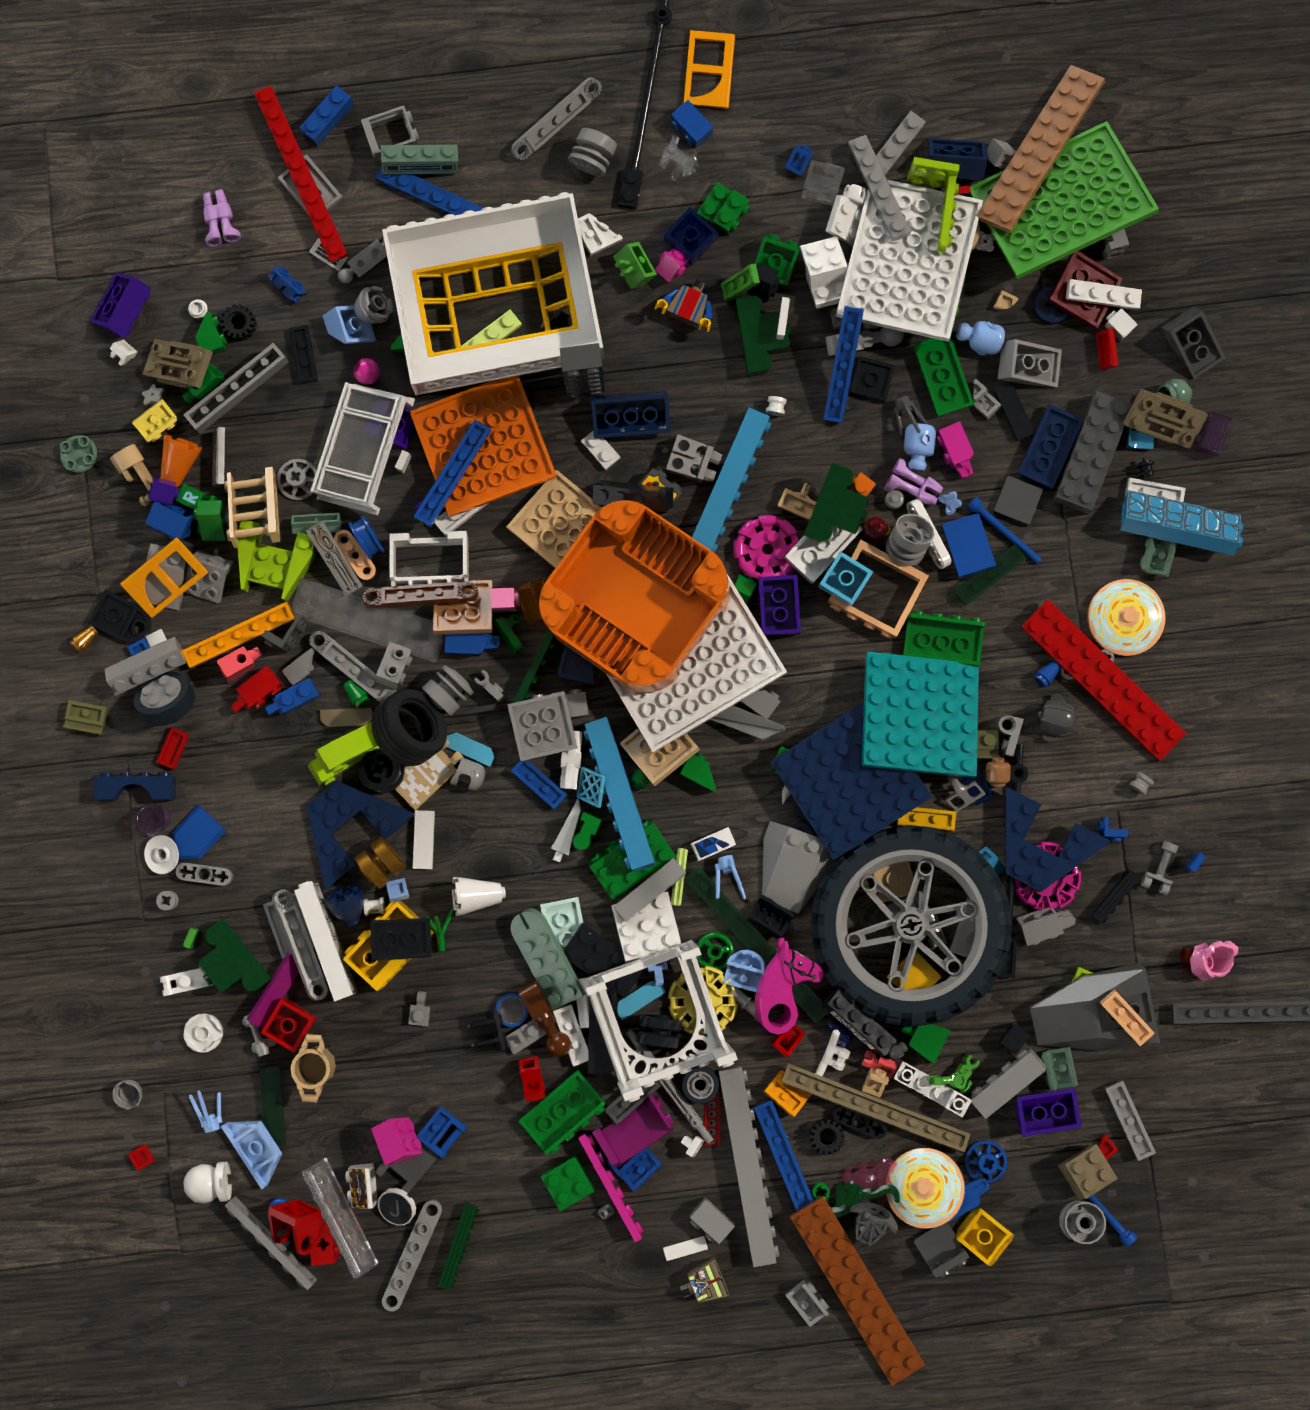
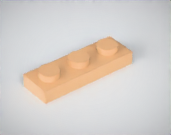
[1100,989,1155,1046]

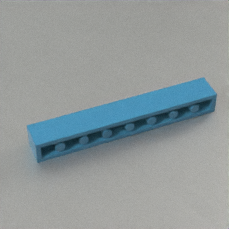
[692,408,771,553]
[583,717,656,872]

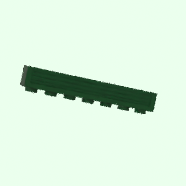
[438,1202,479,1290]

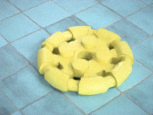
[668,966,738,1035]

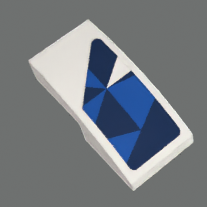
[691,827,736,861]

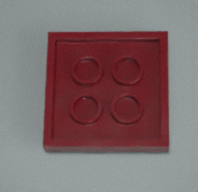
[1047,251,1123,329]

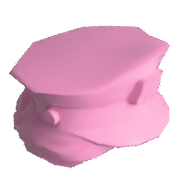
[1190,941,1239,981]

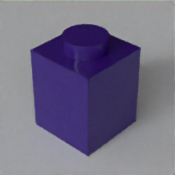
[148,477,179,505]

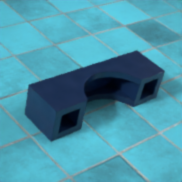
[94,772,176,800]

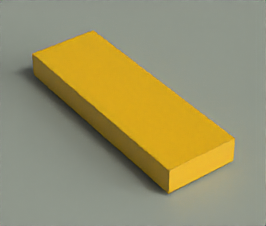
[896,807,956,831]

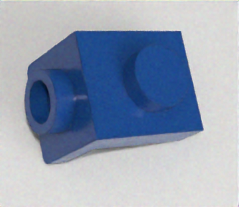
[1098,817,1128,841]

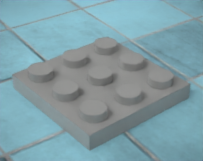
[507,691,578,761]

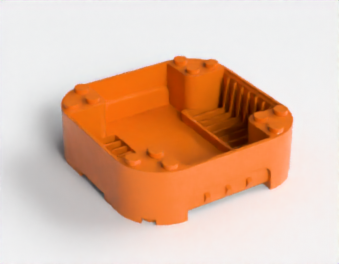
[539,500,730,693]

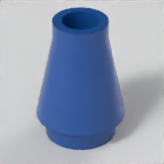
[1034,660,1061,688]

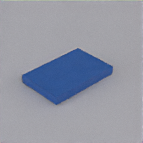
[942,513,996,579]

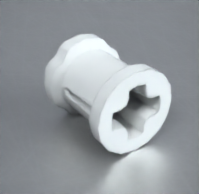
[363,897,385,916]

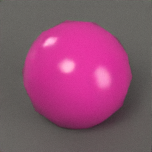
[353,358,380,385]

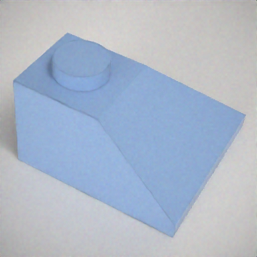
[323,306,376,344]

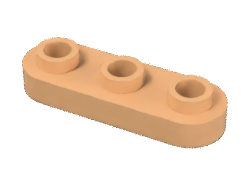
[334,530,376,581]

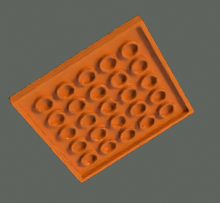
[410,376,557,518]

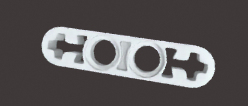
[906,499,951,569]

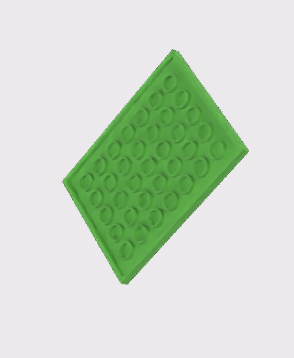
[970,121,1159,279]

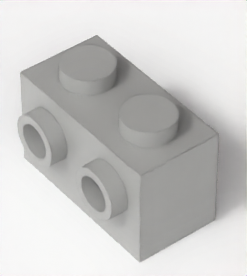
[375,642,413,689]

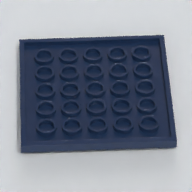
[770,702,932,860]

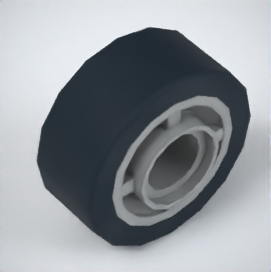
[682,1065,719,1104]

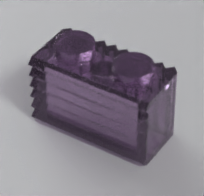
[1194,411,1233,457]

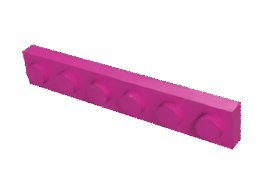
[578,1132,644,1242]

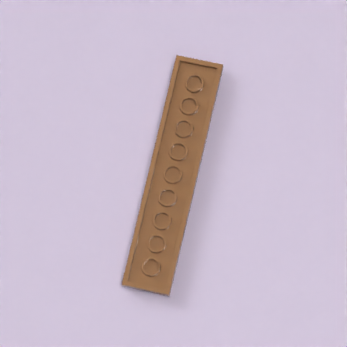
[976,65,1105,234]

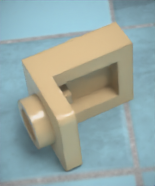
[862,1068,889,1098]

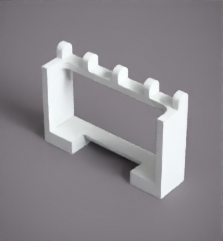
[390,531,469,586]

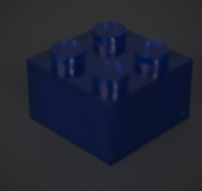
[664,207,718,266]

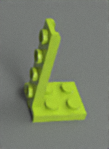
[907,157,960,254]

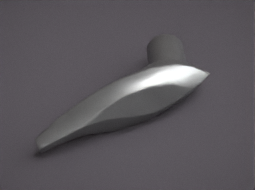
[540,306,571,328]

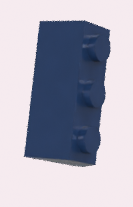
[927,138,987,181]

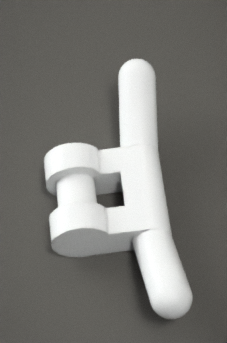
[815,1030,850,1076]

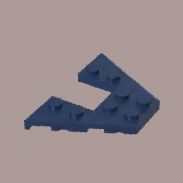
[307,780,416,890]
[1005,787,1111,892]

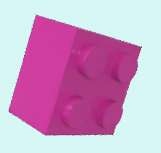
[371,1117,423,1165]

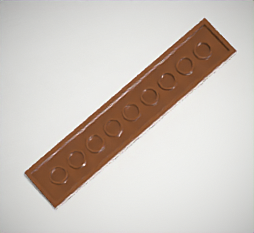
[790,1195,925,1386]

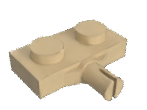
[777,483,817,521]

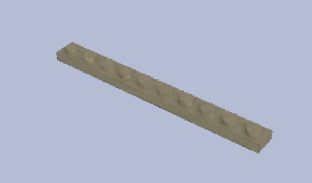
[781,1063,970,1153]

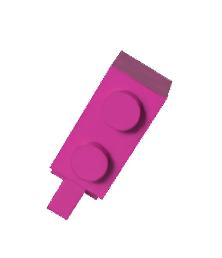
[936,421,974,479]

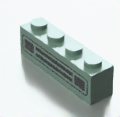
[381,145,458,174]

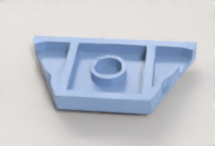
[221,1121,282,1189]

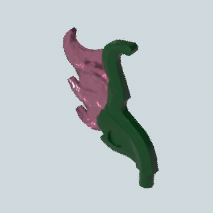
[832,1158,900,1218]

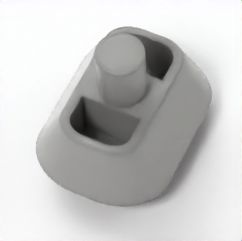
[598,1204,614,1219]

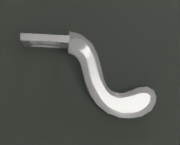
[945,775,985,812]

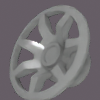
[277,459,317,500]

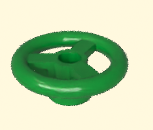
[696,932,734,970]

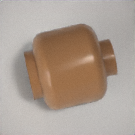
[985,758,1011,787]

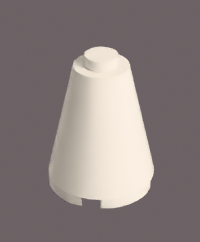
[452,877,506,916]

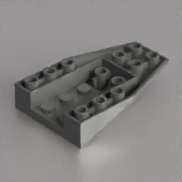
[1029,963,1161,1051]

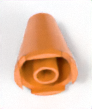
[160,435,202,488]

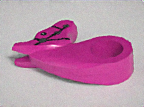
[755,938,824,1034]

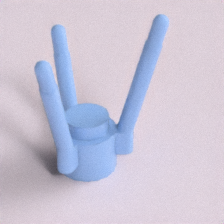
[715,855,746,900]
[189,1091,223,1133]

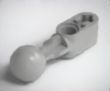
[825,327,904,356]

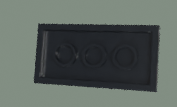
[563,923,645,998]

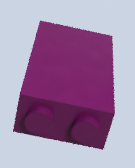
[592,1094,674,1168]

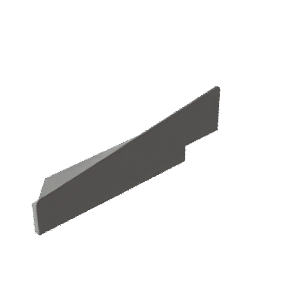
[710,706,786,740]

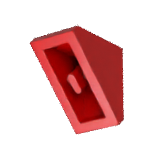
[771,1025,805,1058]

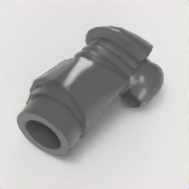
[886,1042,908,1060]

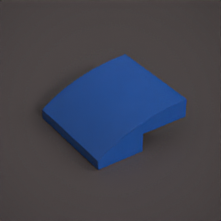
[606,1148,663,1192]

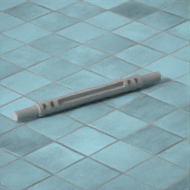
[625,1029,713,1144]

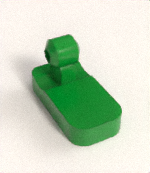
[493,614,523,654]

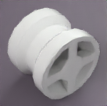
[766,396,787,416]

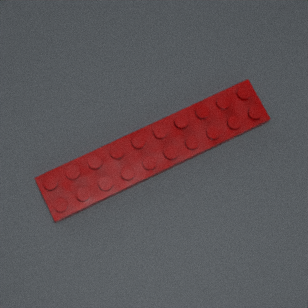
[1021,599,1187,761]

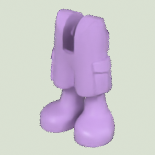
[203,189,241,247]

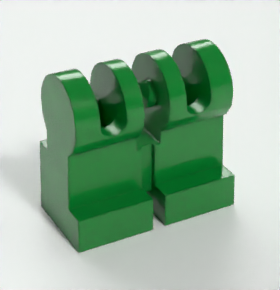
[573,812,602,850]

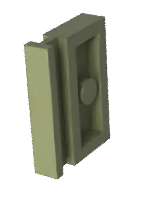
[63,700,108,735]
[977,730,999,759]

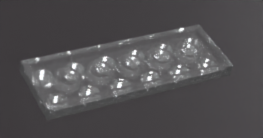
[302,1158,378,1279]

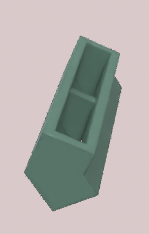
[291,513,342,536]

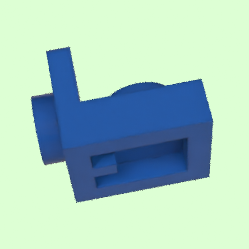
[785,144,814,176]

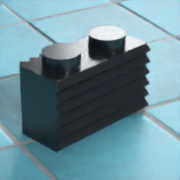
[747,262,781,302]

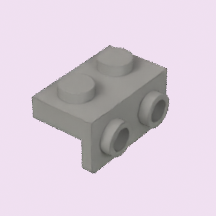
[785,1280,829,1327]

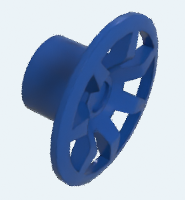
[965,1140,1008,1183]

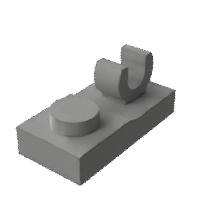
[506,1019,546,1054]

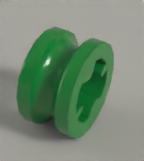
[812,1182,830,1200]

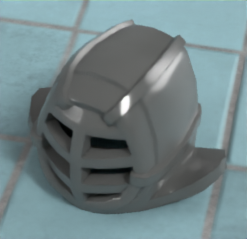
[1037,693,1076,742]
[850,1202,898,1246]

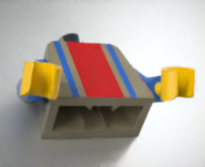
[654,279,713,332]

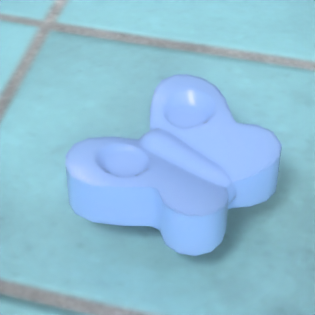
[938,491,962,515]

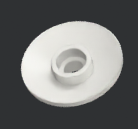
[144,835,179,874]

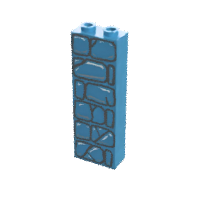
[1120,490,1243,556]

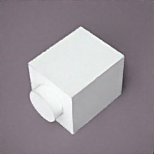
[1104,308,1138,342]

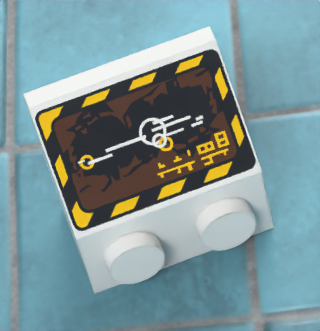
[346,1163,378,1209]

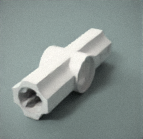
[560,731,583,790]

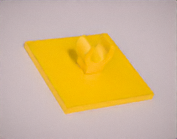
[887,952,942,990]

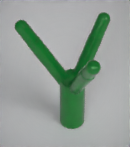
[426,908,454,952]

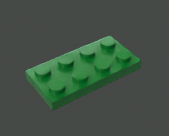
[913,336,974,418]

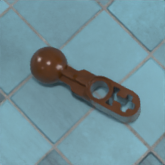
[518,981,571,1057]

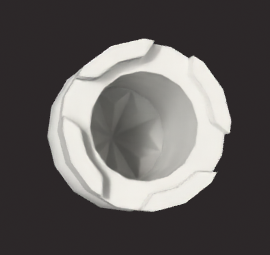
[183,1162,232,1204]

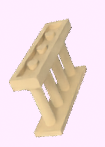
[224,467,280,548]

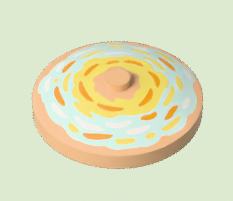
[1087,579,1165,656]
[886,1148,965,1228]

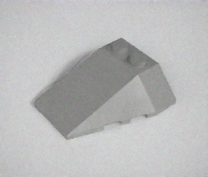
[762,821,835,914]

